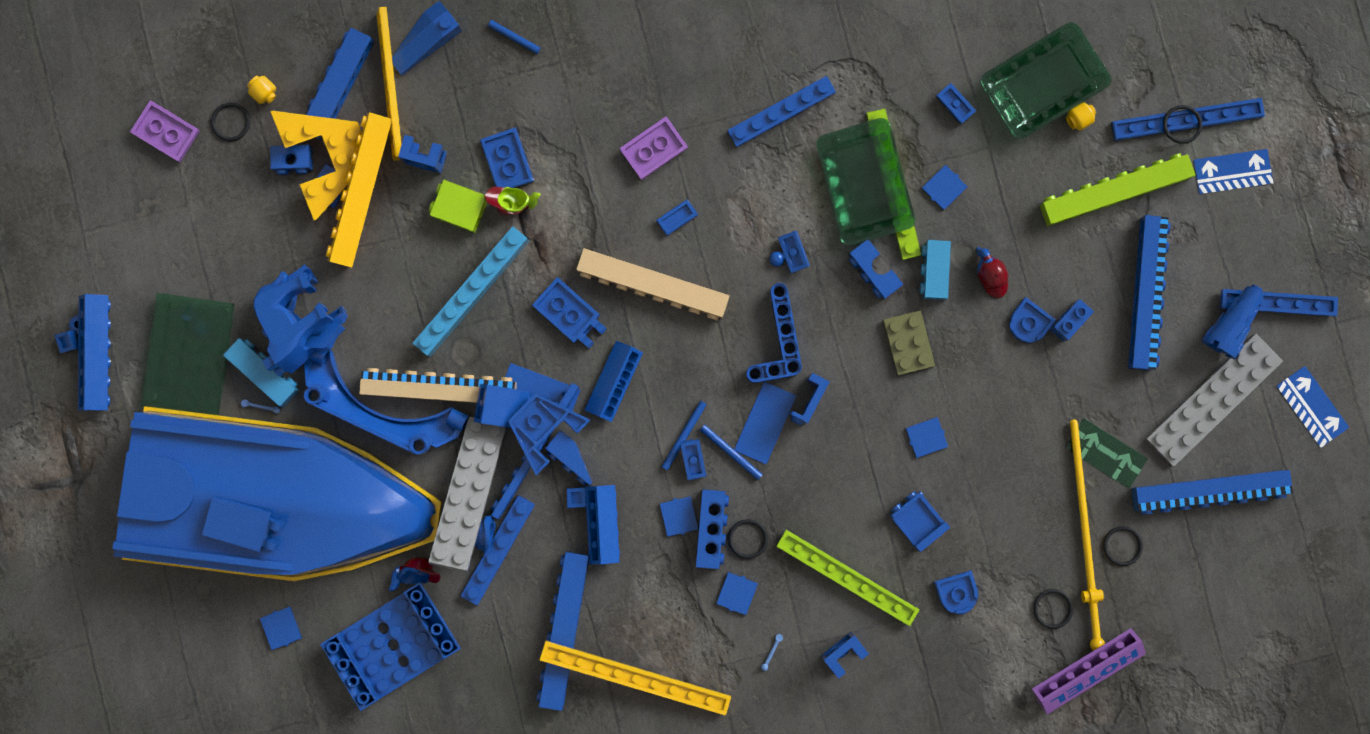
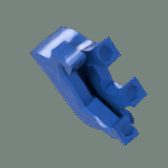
[253,264,345,376]

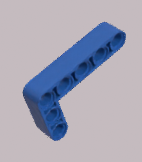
[746,283,802,383]

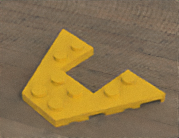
[270,111,362,220]

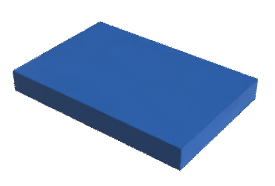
[480,127,534,188]

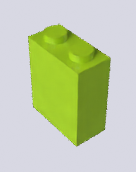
[429,180,487,234]

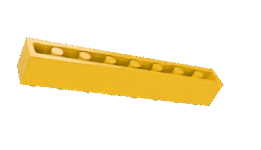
[326,112,392,267]

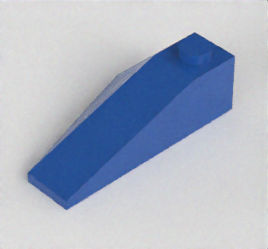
[392,1,462,76]

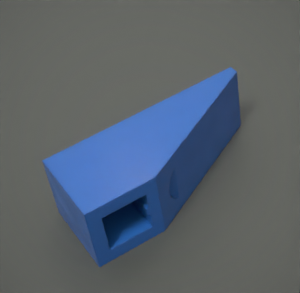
[546,431,593,485]

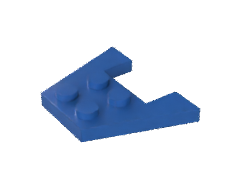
[508,393,590,475]

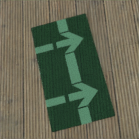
[1066,418,1148,488]

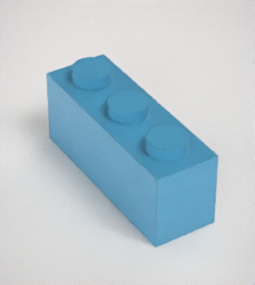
[919,240,951,300]

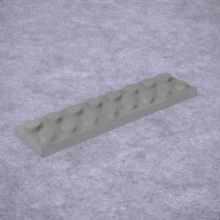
[1145,334,1283,467]
[428,417,507,573]

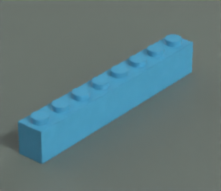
[413,226,530,357]

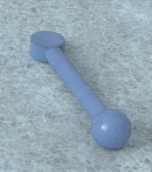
[241,399,280,414]
[761,634,783,671]

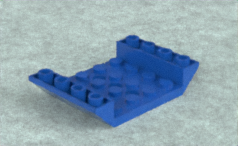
[320,582,461,711]

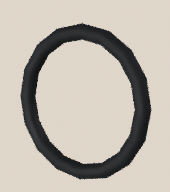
[211,102,250,141]
[1163,105,1202,144]
[728,519,768,559]
[1103,526,1143,566]
[1034,589,1073,629]

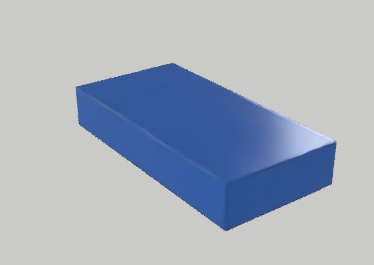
[656,199,698,236]

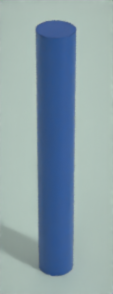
[488,20,541,54]

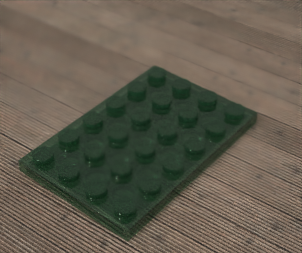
[141,293,235,416]

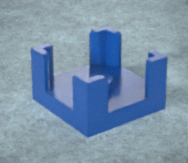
[398,135,447,174]
[821,632,869,679]

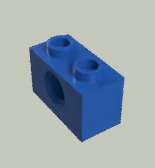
[270,145,313,175]
[1050,299,1094,342]

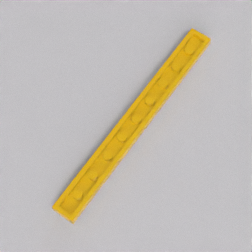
[539,640,731,715]

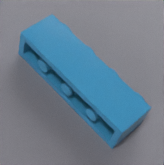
[223,338,300,407]

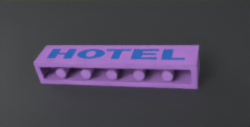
[1032,628,1146,714]

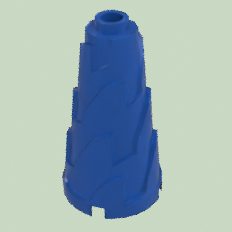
[1201,284,1264,360]

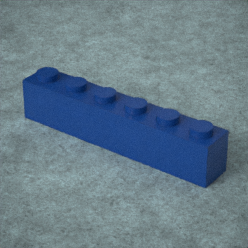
[306,28,375,142]
[78,294,111,411]

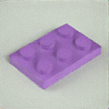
[130,100,200,162]
[619,116,688,180]

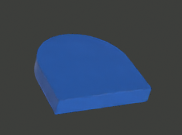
[1009,297,1056,343]
[934,570,978,614]

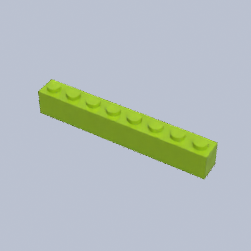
[1040,153,1196,227]

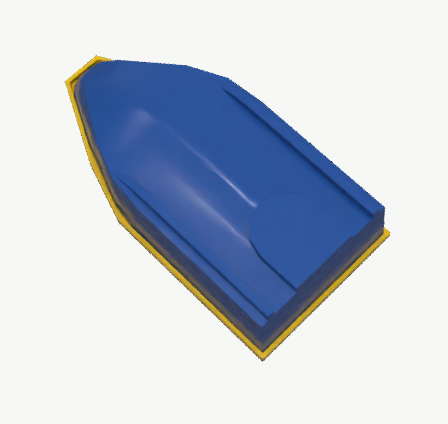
[113,406,442,581]

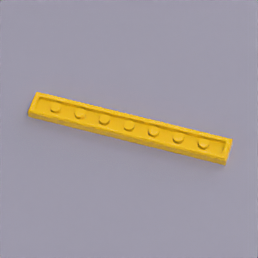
[376,7,401,161]

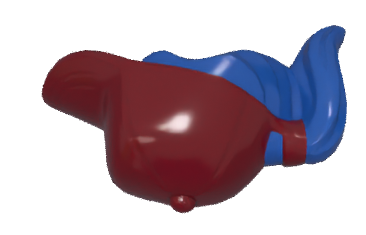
[976,247,1009,298]
[389,557,441,591]

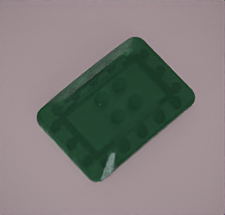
[981,22,1111,139]
[816,118,916,245]

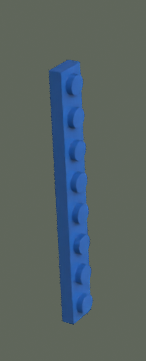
[491,383,580,519]

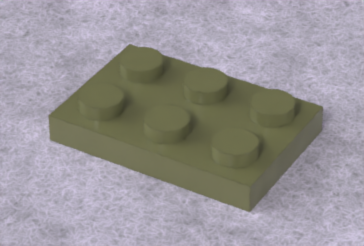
[883,310,935,376]

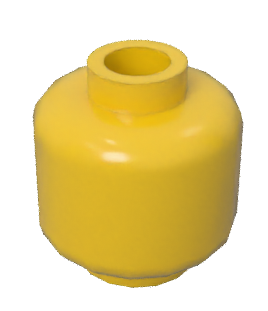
[247,76,276,104]
[1066,102,1096,131]

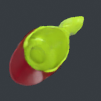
[484,187,541,216]

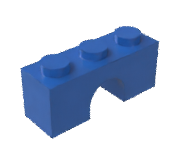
[848,239,903,300]

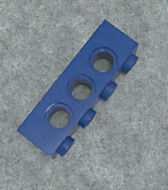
[696,489,729,569]

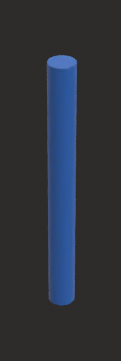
[661,401,707,470]
[700,425,763,480]

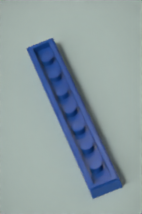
[1111,98,1265,141]

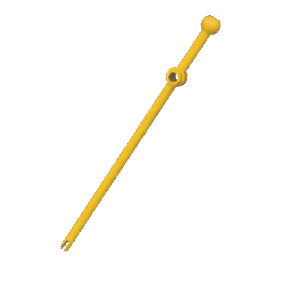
[1070,419,1105,651]

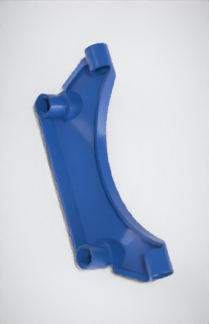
[304,350,469,455]

